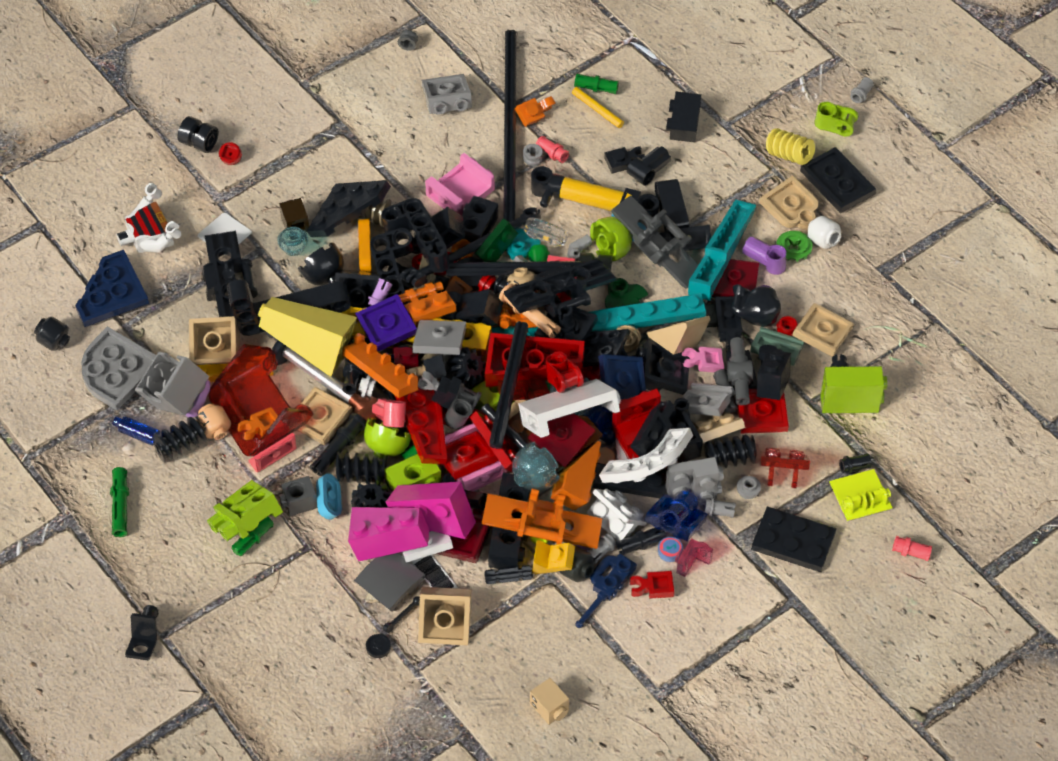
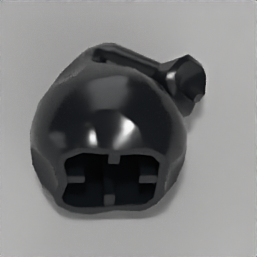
[731,284,781,327]

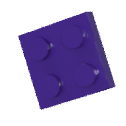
[355,294,417,352]

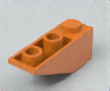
[551,441,601,511]

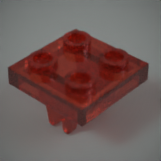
[759,448,810,489]

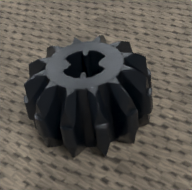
[446,347,486,388]
[351,480,391,508]

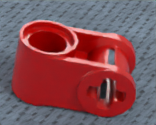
[546,353,584,393]

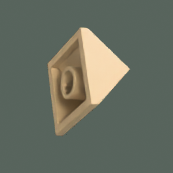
[647,316,710,355]

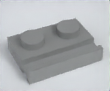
[683,383,735,416]

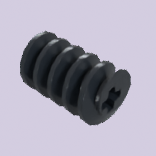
[153,417,208,463]
[704,434,757,468]
[336,451,387,484]

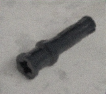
[310,413,367,476]

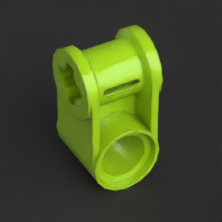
[814,102,858,137]

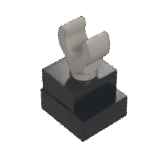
[418,371,462,409]

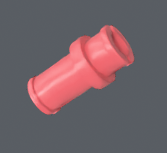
[536,136,569,163]
[892,535,932,561]

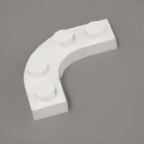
[599,428,693,483]

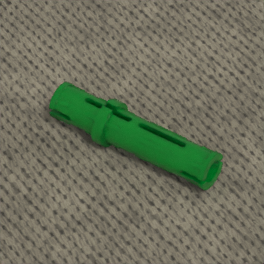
[110,467,129,537]

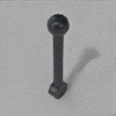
[383,596,420,633]

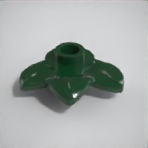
[605,278,648,309]

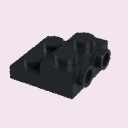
[635,339,690,395]

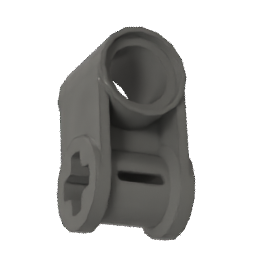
[444,382,482,429]

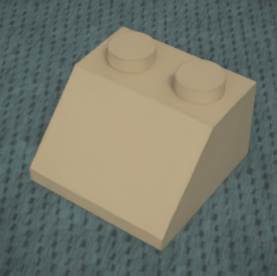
[189,316,240,365]
[418,587,472,645]

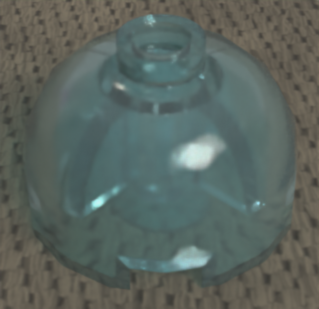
[512,442,560,491]

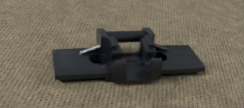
[202,230,258,317]
[504,258,616,318]

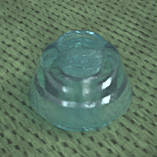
[277,227,308,256]

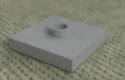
[413,320,466,355]

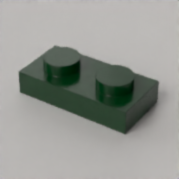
[475,219,519,262]

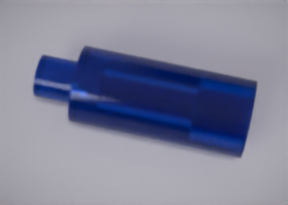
[112,416,160,446]

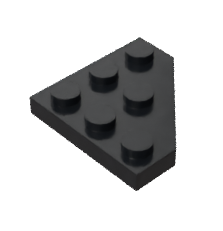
[307,180,391,237]

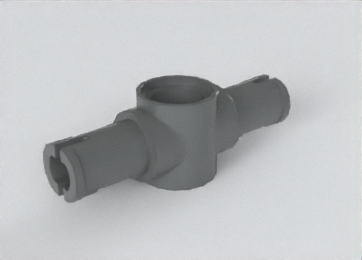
[727,337,753,405]

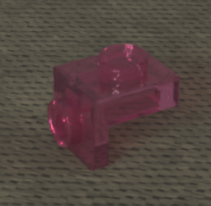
[675,538,713,577]

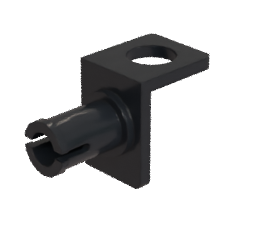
[125,605,159,661]

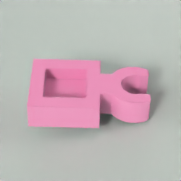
[682,347,724,373]

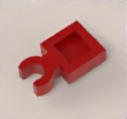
[630,571,674,599]

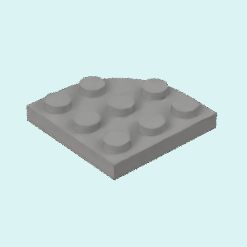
[81,326,156,411]

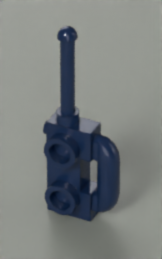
[575,553,637,628]

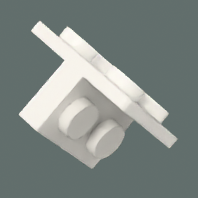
[586,489,648,541]

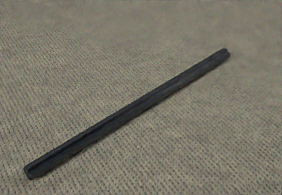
[503,29,516,222]

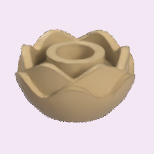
[616,325,641,352]

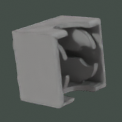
[135,352,209,415]

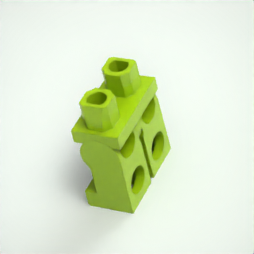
[207,480,283,541]

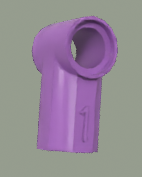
[742,236,786,275]

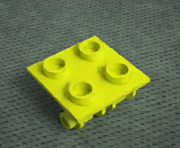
[829,469,892,521]

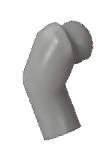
[567,234,593,261]

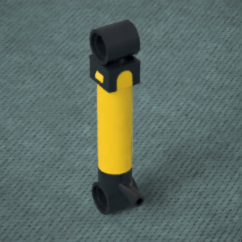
[531,166,659,218]

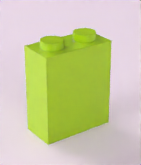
[820,366,887,413]

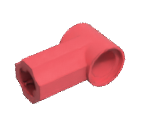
[372,398,406,427]

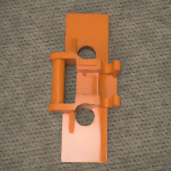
[482,488,602,549]

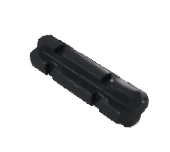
[484,565,533,584]

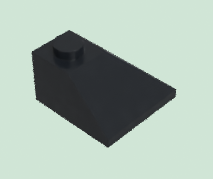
[335,270,381,308]

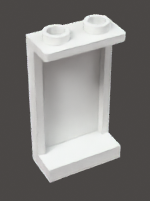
[518,379,621,438]

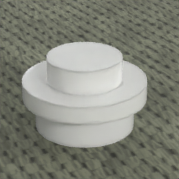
[358,375,376,397]

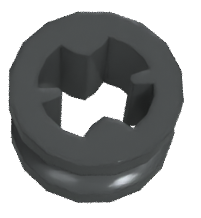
[397,30,418,51]

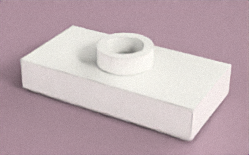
[402,531,453,562]

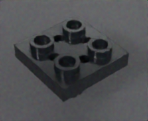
[535,300,598,341]

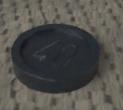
[366,634,391,658]

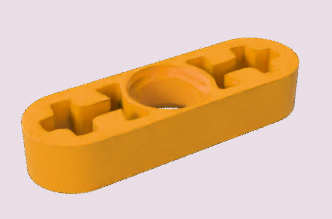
[358,219,372,273]

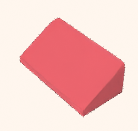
[248,433,297,472]

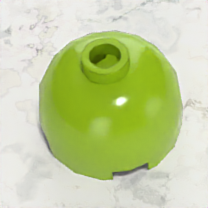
[590,217,633,261]
[364,417,411,459]

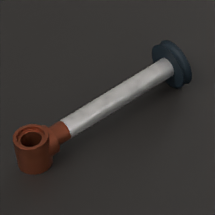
[270,340,381,423]

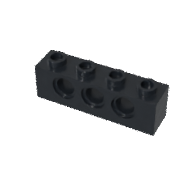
[488,473,535,569]

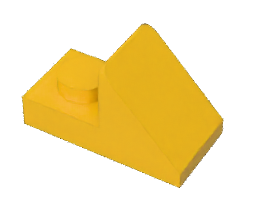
[532,540,575,575]

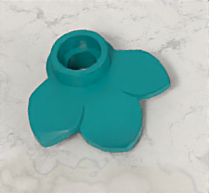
[505,228,541,260]

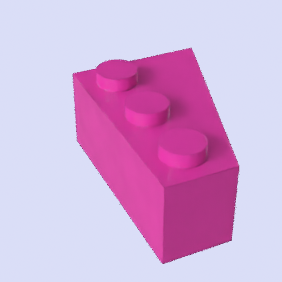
[386,482,476,539]
[348,507,429,561]

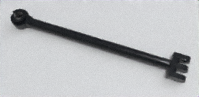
[400,207,541,288]

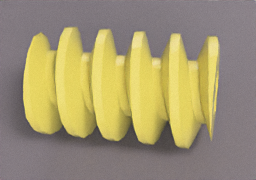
[766,128,815,165]

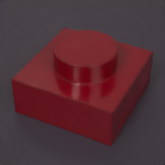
[393,347,418,370]

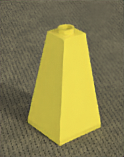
[258,297,357,376]

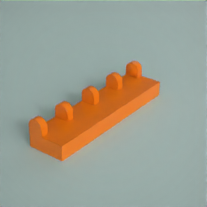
[343,333,418,398]

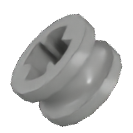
[523,144,543,166]

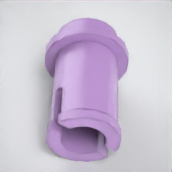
[368,278,393,305]

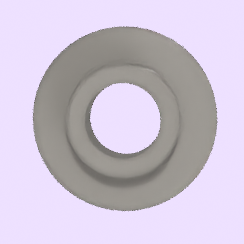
[737,476,761,499]

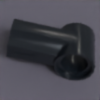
[626,146,671,186]

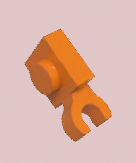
[515,96,556,127]

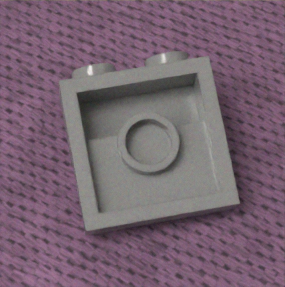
[422,74,472,115]
[665,457,724,503]

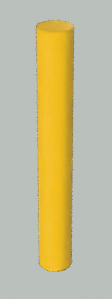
[572,87,624,128]

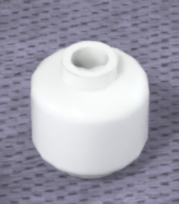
[808,216,841,249]

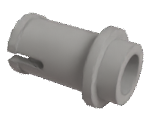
[850,77,874,103]
[704,497,735,518]
[586,533,616,564]

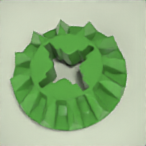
[777,231,813,262]

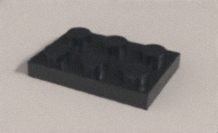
[800,147,876,214]
[751,506,837,572]

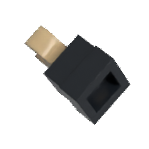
[406,354,447,378]

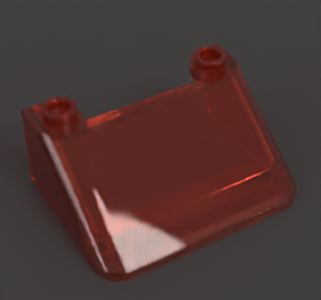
[209,344,314,457]

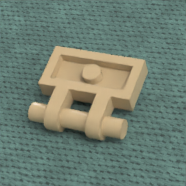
[693,413,745,443]

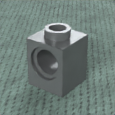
[279,476,318,516]

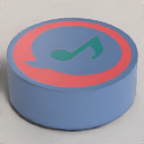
[658,537,683,562]

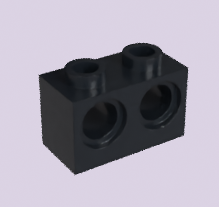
[462,196,498,243]

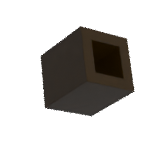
[279,198,309,237]

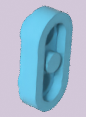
[316,474,342,520]

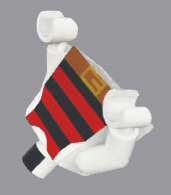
[116,183,181,253]

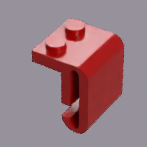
[612,389,671,459]

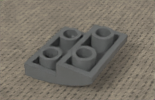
[354,553,426,612]

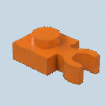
[238,407,283,440]

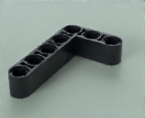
[227,279,351,336]

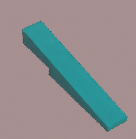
[688,199,756,300]

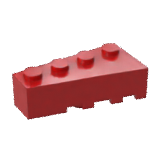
[485,333,585,387]

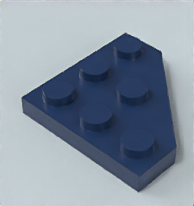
[75,249,149,327]

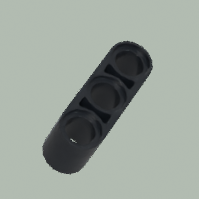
[655,179,689,230]

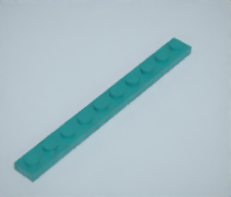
[492,294,706,338]

